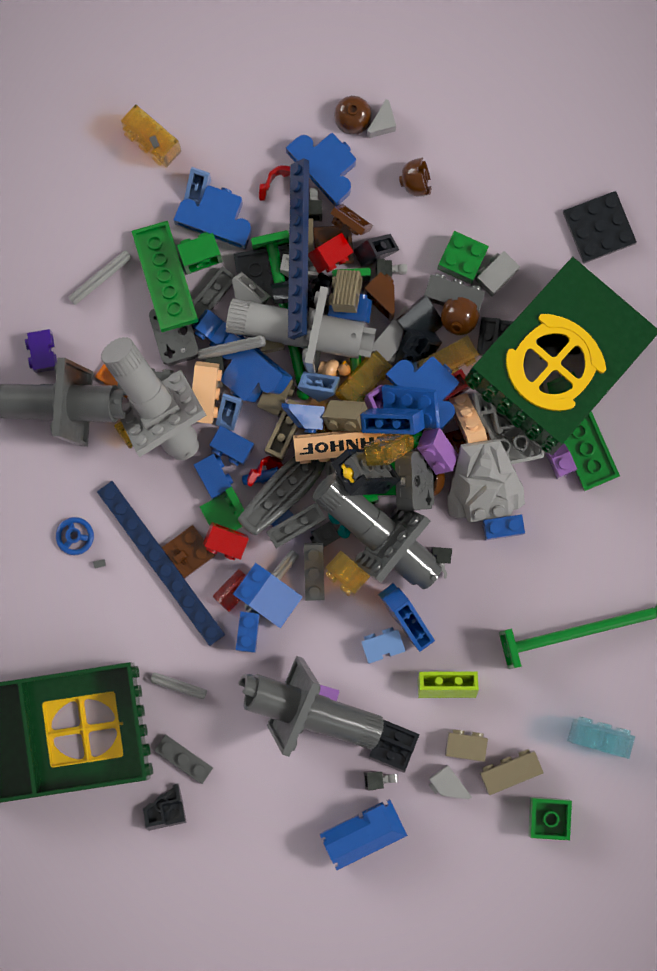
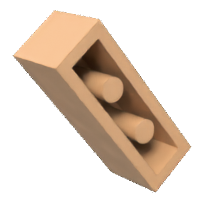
[192,361,222,424]
[449,393,488,444]

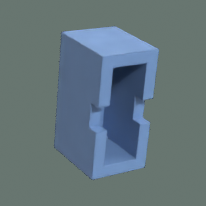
[361,627,405,664]

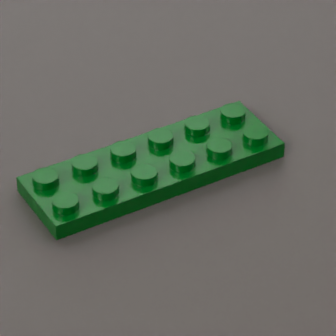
[131,221,198,332]
[547,371,620,492]

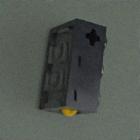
[331,448,400,496]

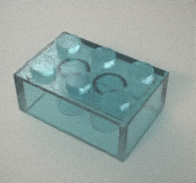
[567,716,635,759]

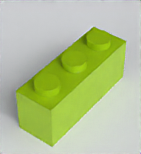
[417,671,479,698]

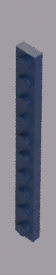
[288,158,309,340]
[97,481,225,646]

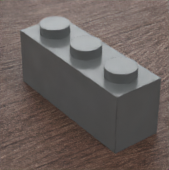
[424,274,485,313]

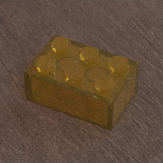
[121,104,181,168]
[325,551,370,597]

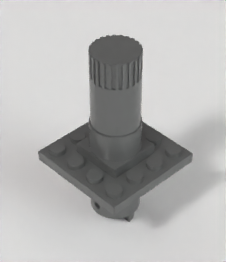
[0,358,126,447]
[312,472,442,589]
[238,656,384,757]

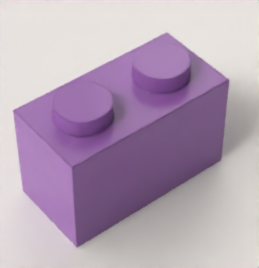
[417,428,458,475]

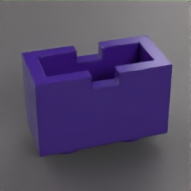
[25,329,57,373]

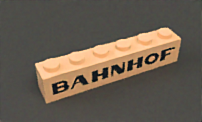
[293,431,412,464]

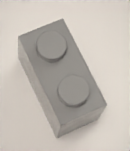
[476,251,520,297]

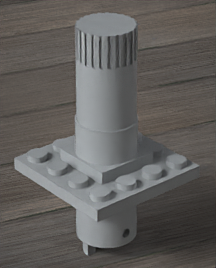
[226,286,376,373]
[101,337,207,460]

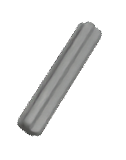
[151,673,207,699]

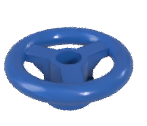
[56,517,94,555]

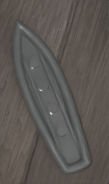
[238,456,326,535]

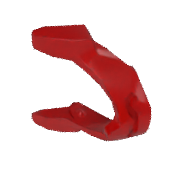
[259,165,290,201]
[247,456,283,486]

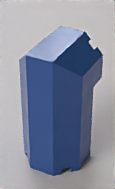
[320,799,408,870]

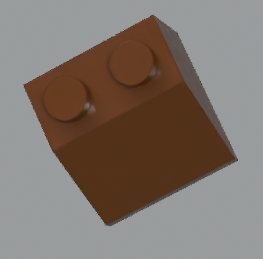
[364,272,395,322]

